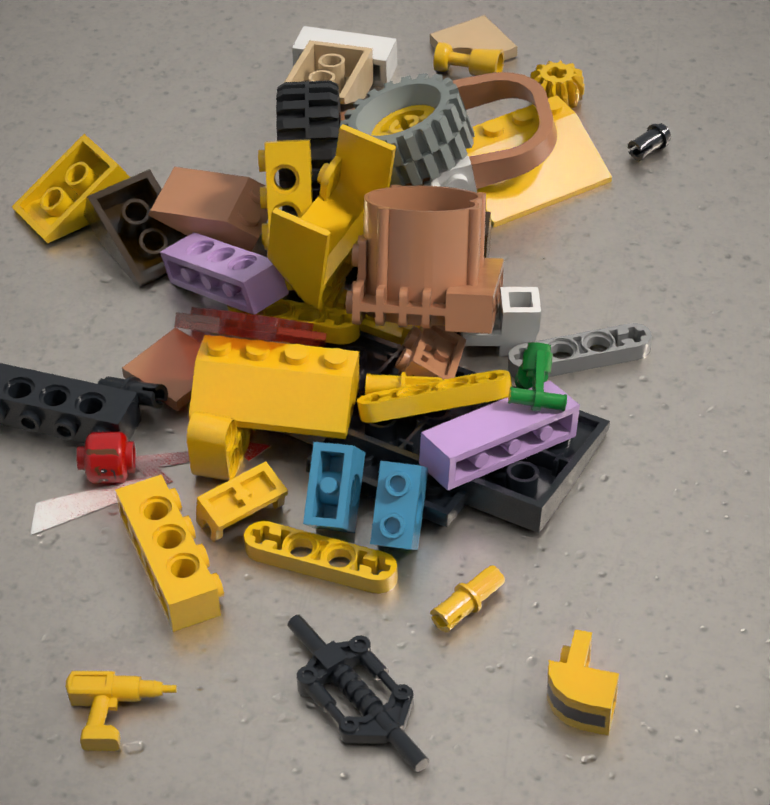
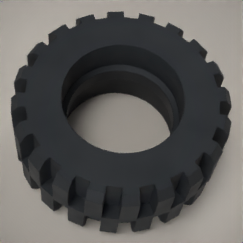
[276,80,341,217]

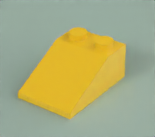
[11,134,130,243]

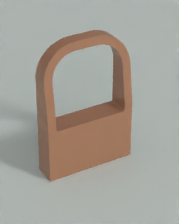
[341,72,557,189]

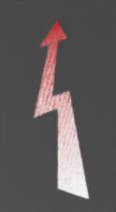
[30,442,271,536]

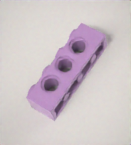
[160,232,289,315]

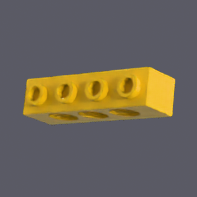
[258,140,313,290]
[115,474,224,632]

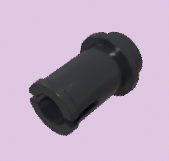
[627,123,671,161]

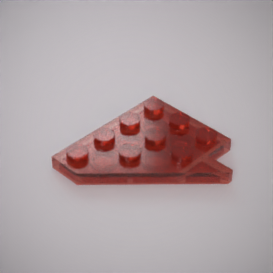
[174,307,327,348]

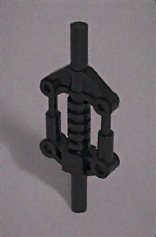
[288,615,430,772]

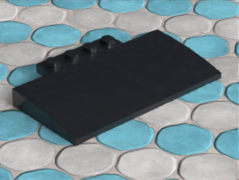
[281,330,610,533]

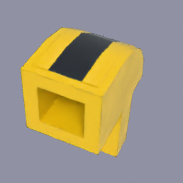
[547,629,619,736]

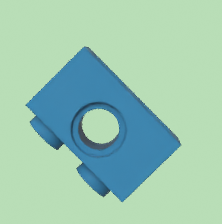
[303,442,365,533]
[370,461,428,550]

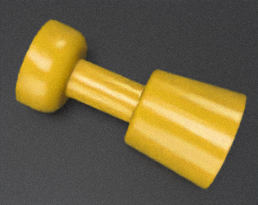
[433,42,504,76]

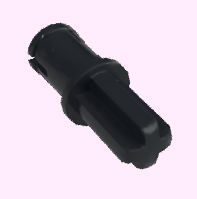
[97,376,168,409]

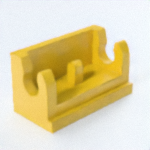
[196,461,288,542]

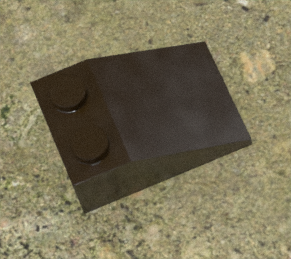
[84,169,187,288]

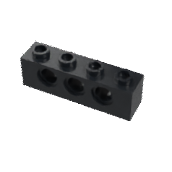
[0,363,142,443]

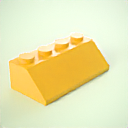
[189,335,359,439]

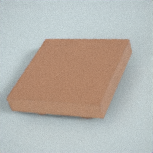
[122,327,201,411]

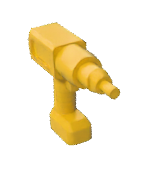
[65,671,177,751]

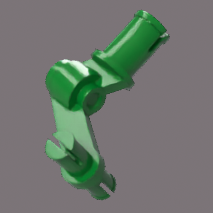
[508,342,567,411]

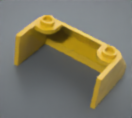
[264,124,396,310]

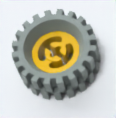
[340,73,475,186]

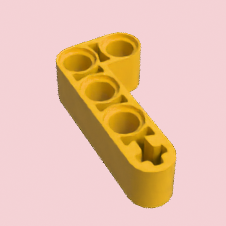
[187,412,256,481]

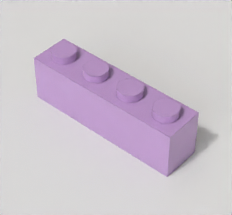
[419,380,580,490]

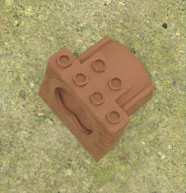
[346,185,504,334]

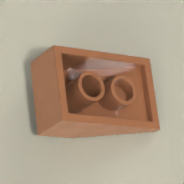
[148,167,268,252]

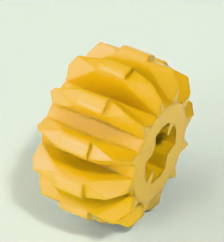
[530,60,585,108]

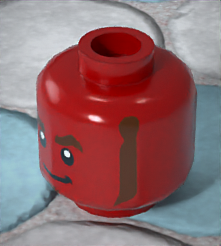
[77,432,136,484]

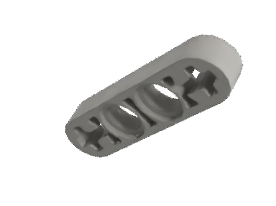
[508,323,652,378]

